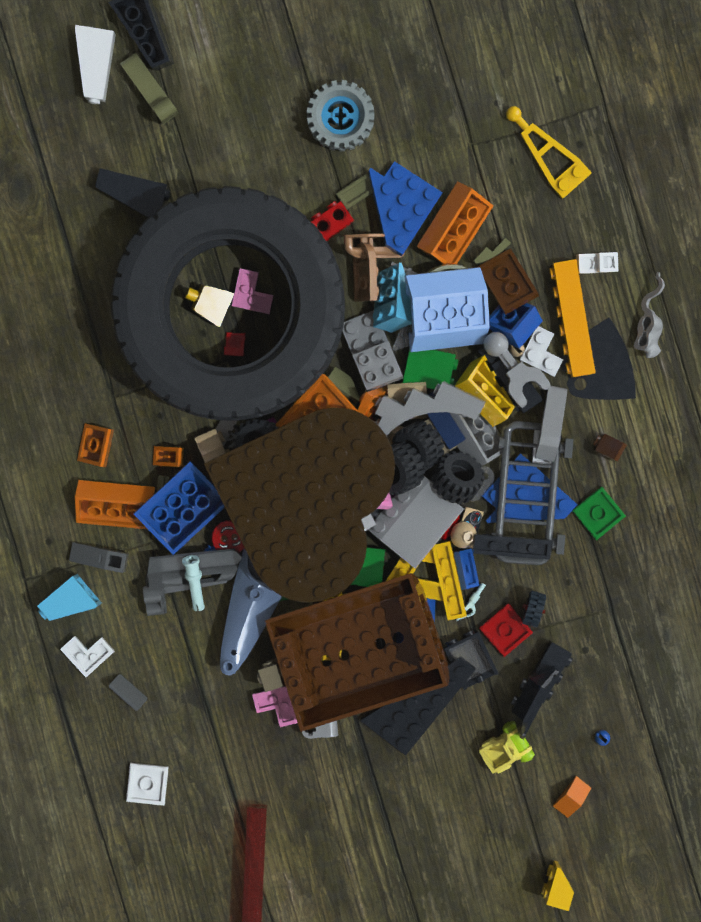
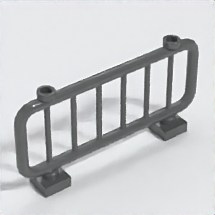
[491,421,574,565]

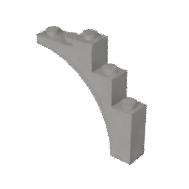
[374,381,486,436]

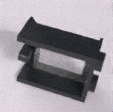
[444,630,499,690]

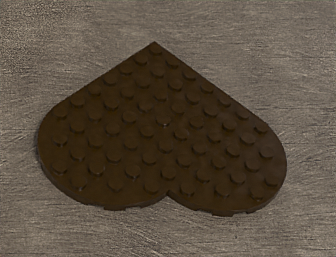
[204,407,395,602]

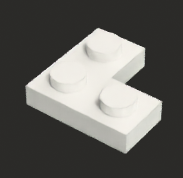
[520,326,563,377]
[60,636,115,677]

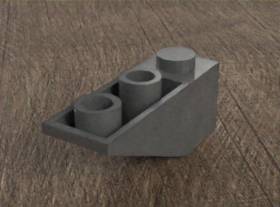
[69,542,129,573]

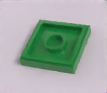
[572,486,626,540]

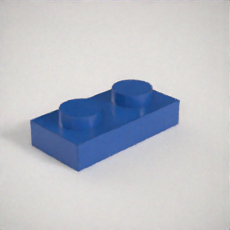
[454,548,479,590]

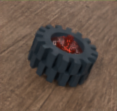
[522,590,546,628]

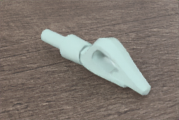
[456,583,486,621]

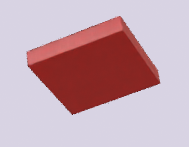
[479,603,533,657]

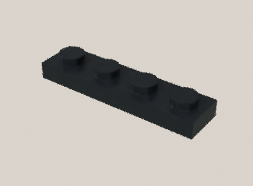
[473,533,552,560]

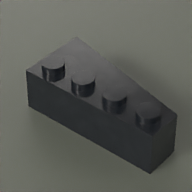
[108,0,174,71]

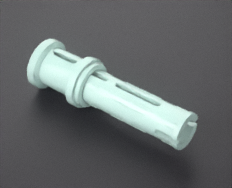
[182,555,205,611]

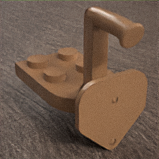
[344,234,405,302]

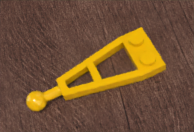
[506,106,591,199]

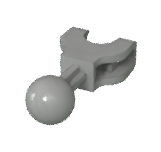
[484,332,551,408]

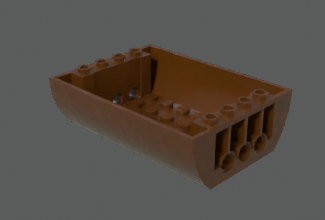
[265,573,449,732]

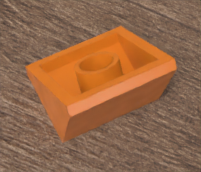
[77,423,114,467]

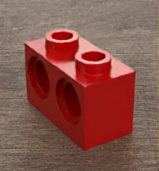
[311,201,354,241]

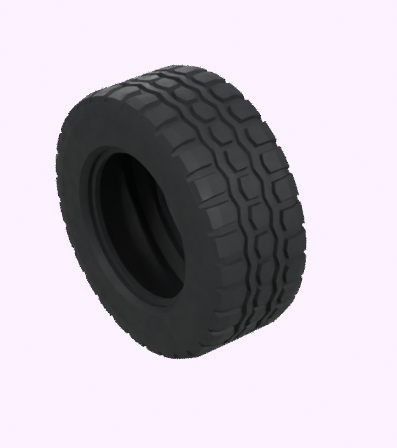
[111,186,345,421]

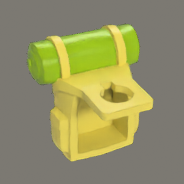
[479,721,535,774]

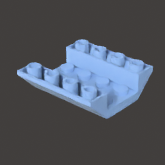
[405,267,489,352]

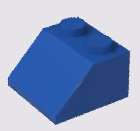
[489,303,543,349]

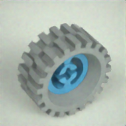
[307,80,374,151]

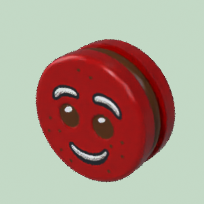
[212,520,244,553]

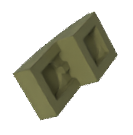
[473,238,511,265]

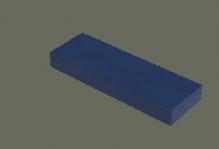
[427,391,466,450]

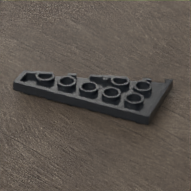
[360,656,476,756]

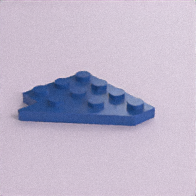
[368,161,443,257]
[482,453,578,523]

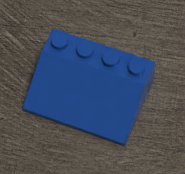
[133,461,225,555]

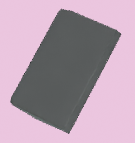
[109,674,148,711]

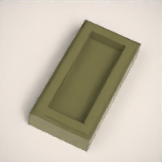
[336,173,373,210]

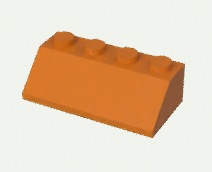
[417,181,493,264]
[75,480,155,529]

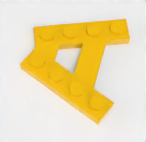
[386,541,467,620]

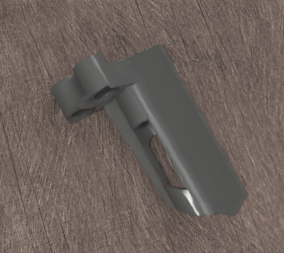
[143,548,242,616]

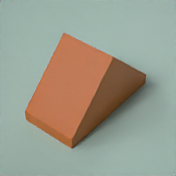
[153,446,184,467]
[553,776,591,818]

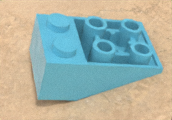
[373,263,412,333]

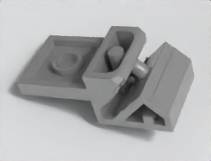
[343,310,403,392]

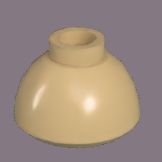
[450,522,477,548]

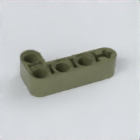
[120,52,179,124]

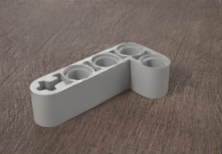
[535,385,568,462]

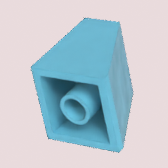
[37,574,102,621]

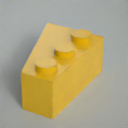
[455,355,515,427]

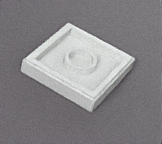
[126,763,169,805]

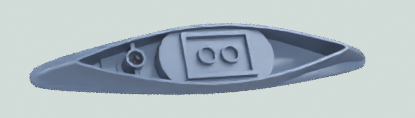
[220,548,282,675]

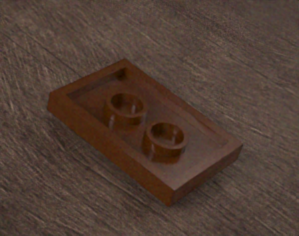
[477,248,539,315]

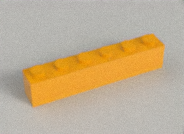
[549,259,596,378]

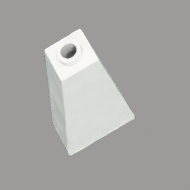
[75,25,116,105]

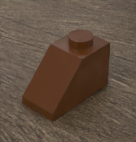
[593,433,627,462]

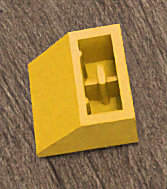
[541,860,574,911]

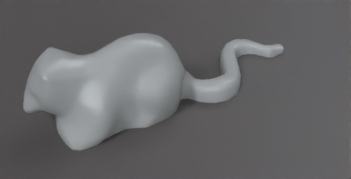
[634,272,665,358]

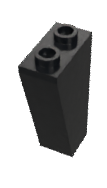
[95,168,171,218]

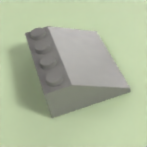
[368,476,464,569]

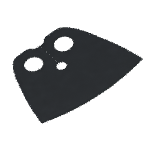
[560,318,636,400]

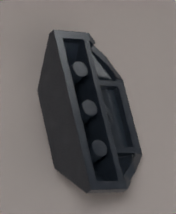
[510,667,559,740]

